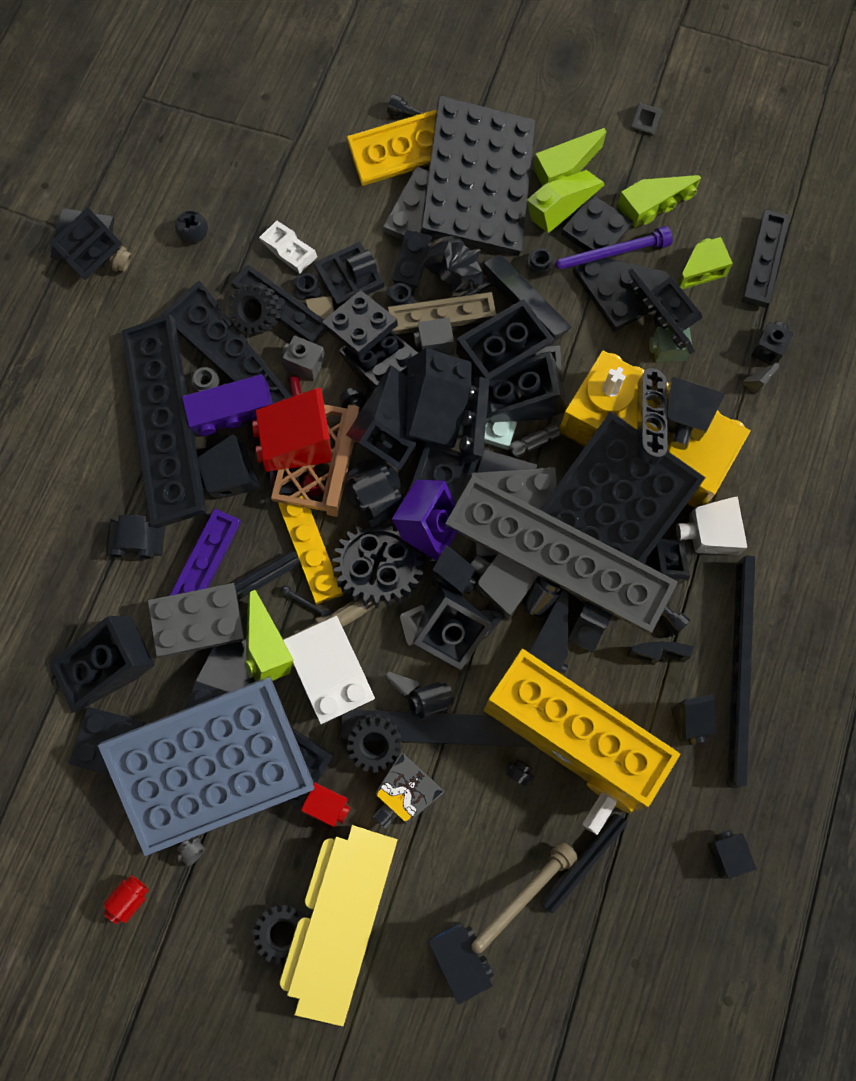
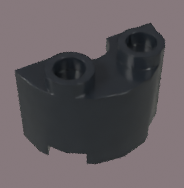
[347,464,403,528]
[106,515,165,559]

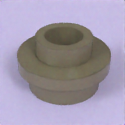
[109,246,132,273]

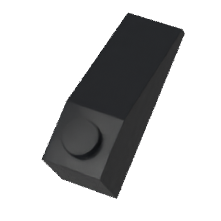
[529,590,568,676]

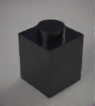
[707,830,757,879]

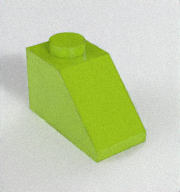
[678,237,733,289]

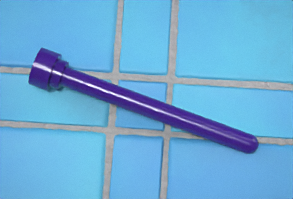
[555,226,672,270]

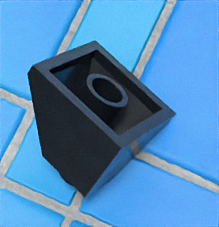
[413,585,493,670]

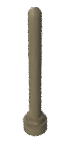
[472,842,577,954]

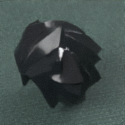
[419,236,483,293]

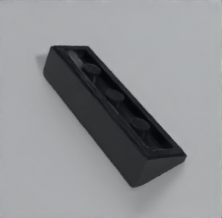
[482,255,572,344]

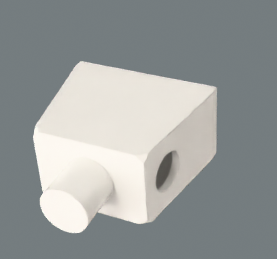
[676,497,747,555]

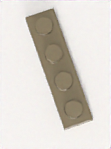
[388,292,496,335]

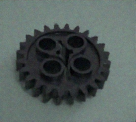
[332,523,424,609]

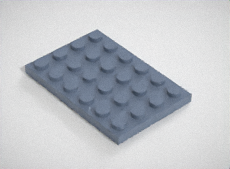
[98,676,314,856]

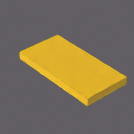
[346,110,436,186]

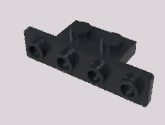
[627,268,703,355]

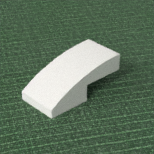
[259,221,317,274]

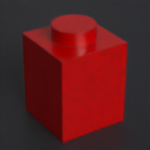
[301,783,351,828]

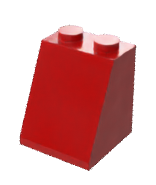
[252,388,332,472]

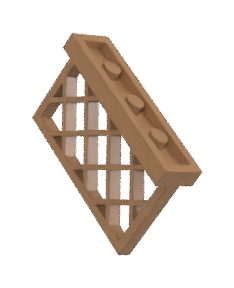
[271,405,359,517]

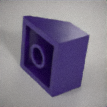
[392,480,457,561]

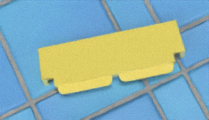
[280,825,397,1026]

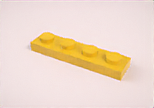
[278,496,343,605]

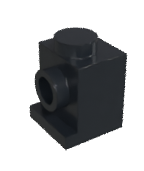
[751,321,794,365]

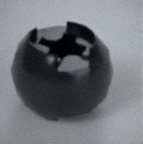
[175,210,208,244]

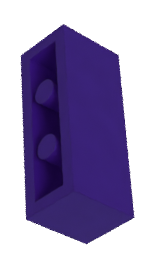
[182,374,273,436]

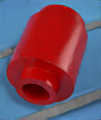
[103,875,149,924]

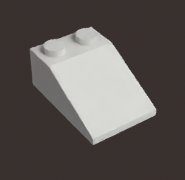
[283,615,375,724]

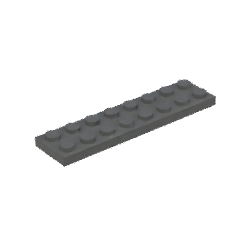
[445,476,678,634]

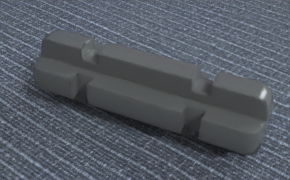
[509,424,560,458]

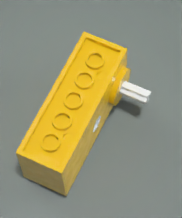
[559,350,751,508]
[484,649,680,835]

